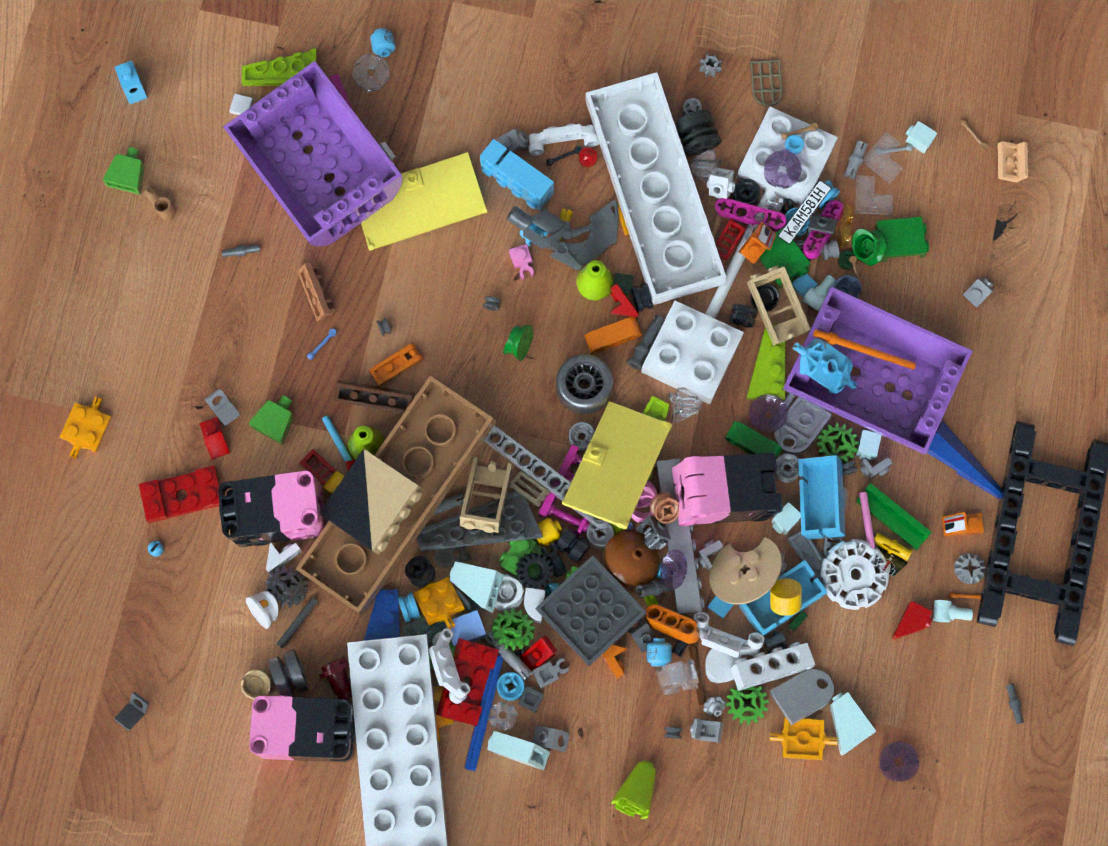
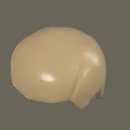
[241,669,271,699]

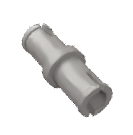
[844,141,868,180]

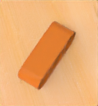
[584,317,642,354]
[645,604,700,644]

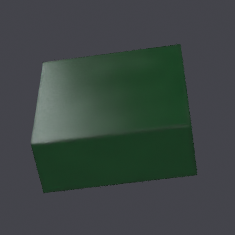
[787,611,808,632]

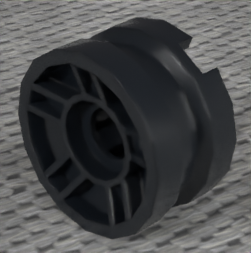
[733,179,760,209]
[631,283,653,312]
[729,304,758,328]
[405,556,436,587]

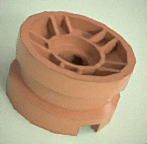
[650,492,680,523]

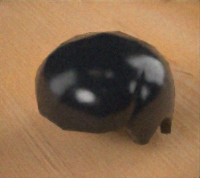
[751,283,779,312]

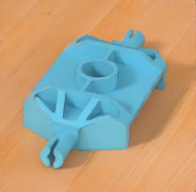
[793,339,857,394]

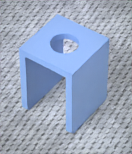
[445,610,486,646]

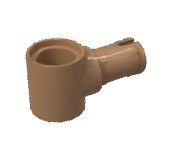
[143,186,176,220]

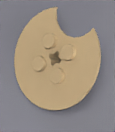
[709,537,782,604]

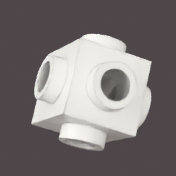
[707,167,735,199]

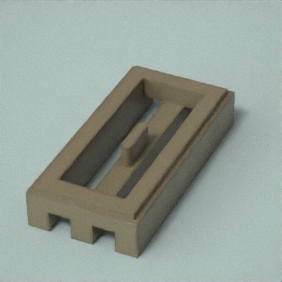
[509,470,551,507]

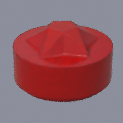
[579,148,597,167]

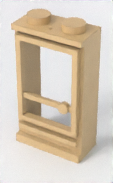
[747,266,811,346]
[460,457,512,533]

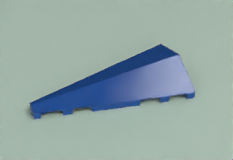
[927,421,1008,502]

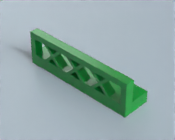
[856,483,932,551]

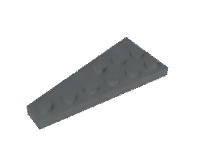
[416,491,543,551]

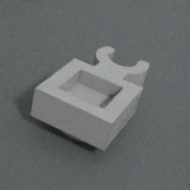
[533,658,569,688]

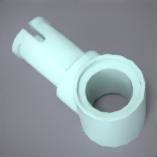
[803,275,836,312]
[933,600,973,622]

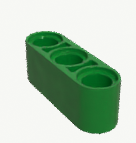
[724,421,782,459]

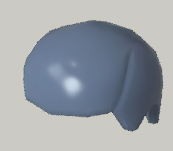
[832,275,862,298]

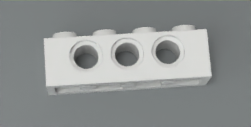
[731,642,815,691]

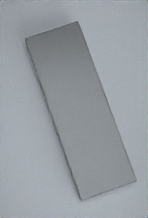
[787,531,836,585]

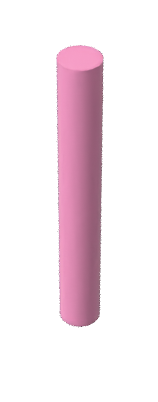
[859,492,876,549]

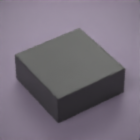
[518,686,544,713]

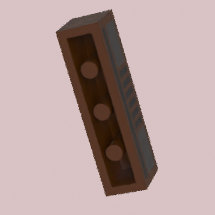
[334,380,414,414]

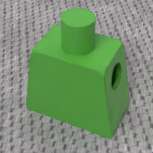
[103,147,144,195]
[249,395,294,445]

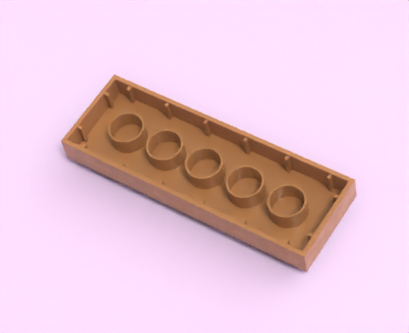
[296,376,496,615]

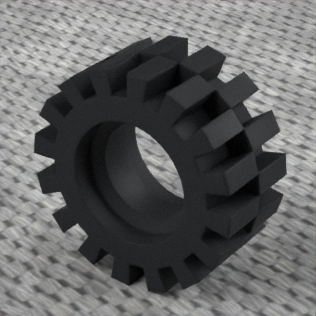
[515,553,553,589]

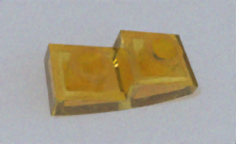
[838,204,854,248]

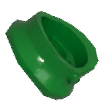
[852,229,888,266]
[503,325,533,361]

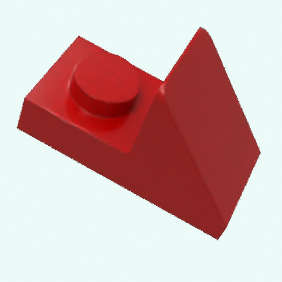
[609,283,639,317]
[199,417,230,460]
[520,635,557,671]

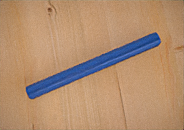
[465,655,503,771]

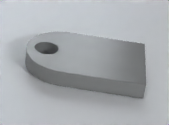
[775,397,832,455]
[770,669,834,726]

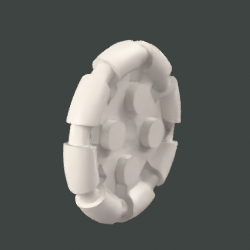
[820,539,889,610]

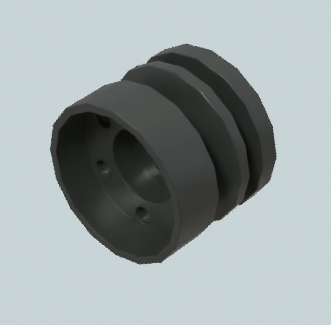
[675,110,721,156]

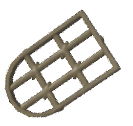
[750,60,783,107]

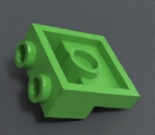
[499,539,549,578]

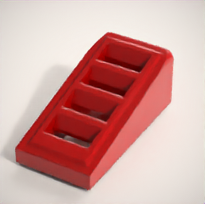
[715,219,746,261]
[299,449,336,486]

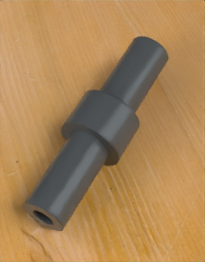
[222,244,260,257]
[1006,684,1024,724]

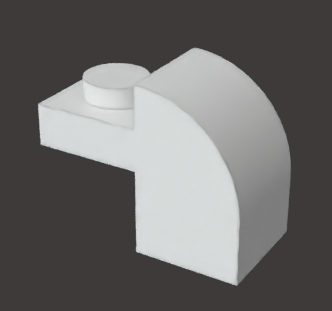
[524,588,545,624]

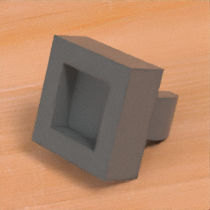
[764,631,788,654]

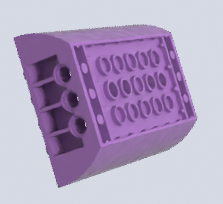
[223,61,402,246]
[783,287,972,455]

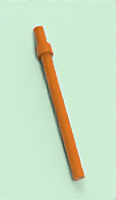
[813,329,916,370]

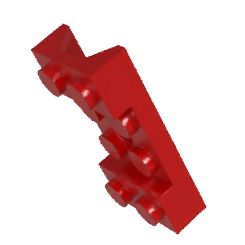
[138,465,219,523]
[436,638,499,726]

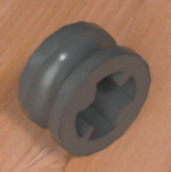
[483,296,501,311]
[377,318,391,337]
[842,461,858,477]
[664,727,682,739]

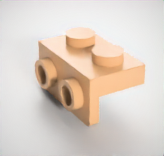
[998,141,1029,183]

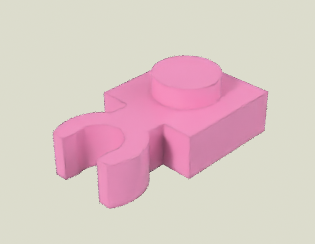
[509,244,534,280]

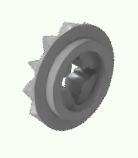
[954,553,986,584]

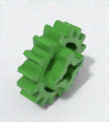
[816,423,859,464]
[492,609,535,651]
[725,685,769,725]

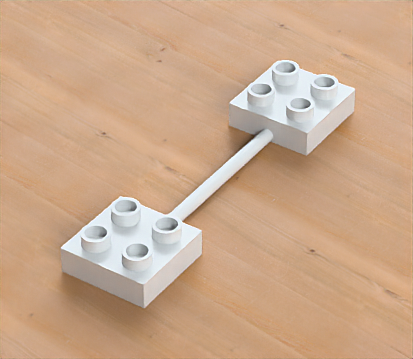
[641,107,838,404]

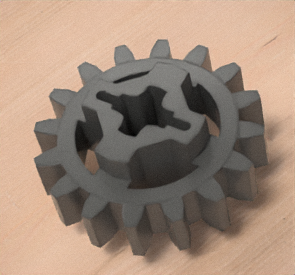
[265,565,308,608]

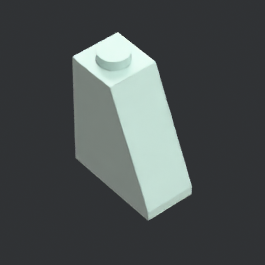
[450,561,504,613]
[830,692,876,755]
[487,731,550,771]

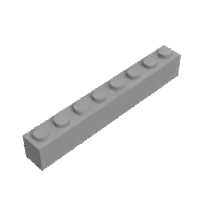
[656,458,704,616]

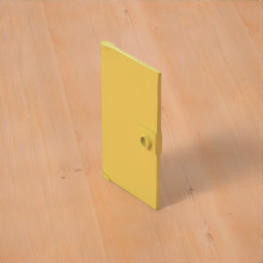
[361,152,487,251]
[562,401,672,529]

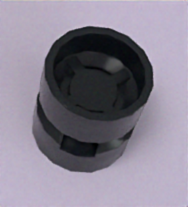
[556,527,592,564]

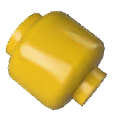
[537,518,563,546]

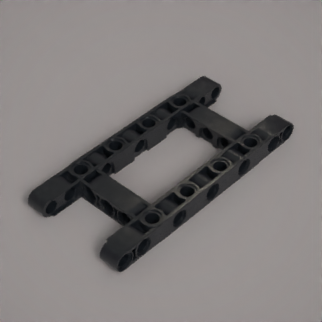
[977,421,1108,646]

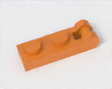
[368,343,424,387]

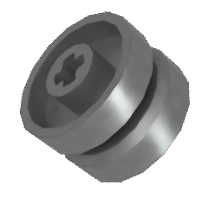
[268,649,309,697]

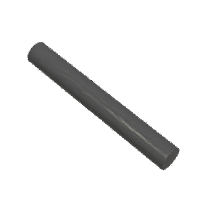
[276,597,318,648]

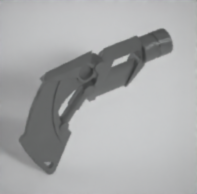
[506,200,618,270]

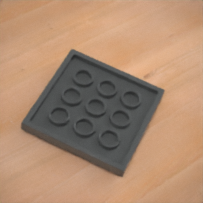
[535,555,647,666]

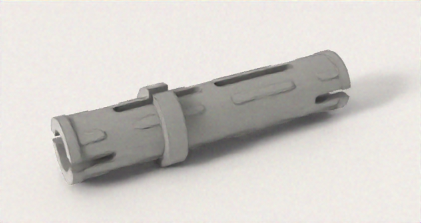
[484,631,533,681]

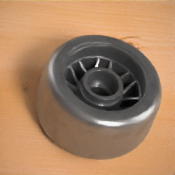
[556,354,613,414]

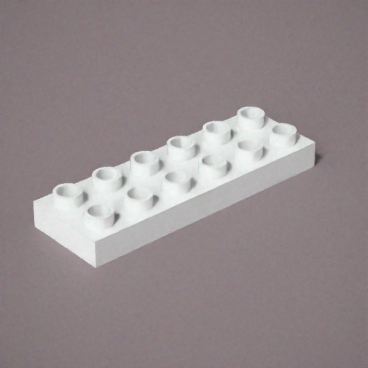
[585,72,726,305]
[347,634,448,846]

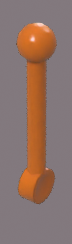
[949,592,981,599]

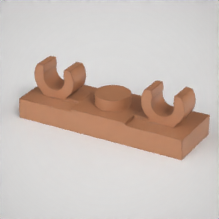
[297,262,336,322]

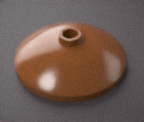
[604,530,659,587]

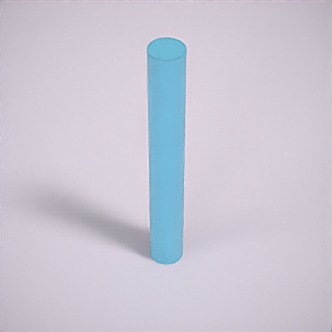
[322,415,352,463]

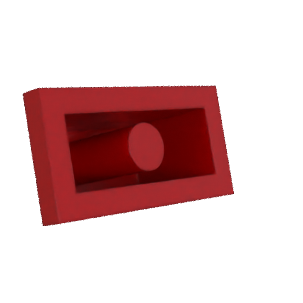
[892,601,933,640]

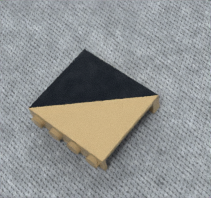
[320,449,423,555]

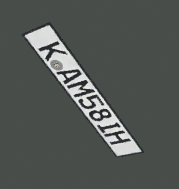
[778,180,832,245]

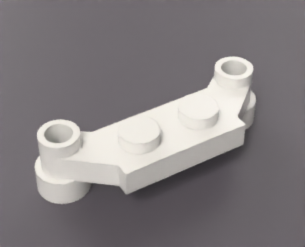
[528,123,599,156]
[693,612,764,658]
[429,628,470,704]

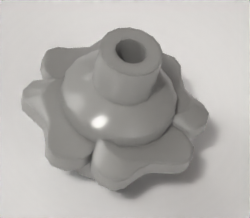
[703,696,726,716]

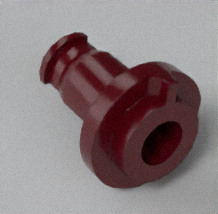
[318,656,352,700]

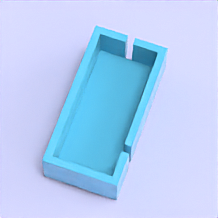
[480,139,554,211]
[798,455,845,540]
[739,560,827,636]

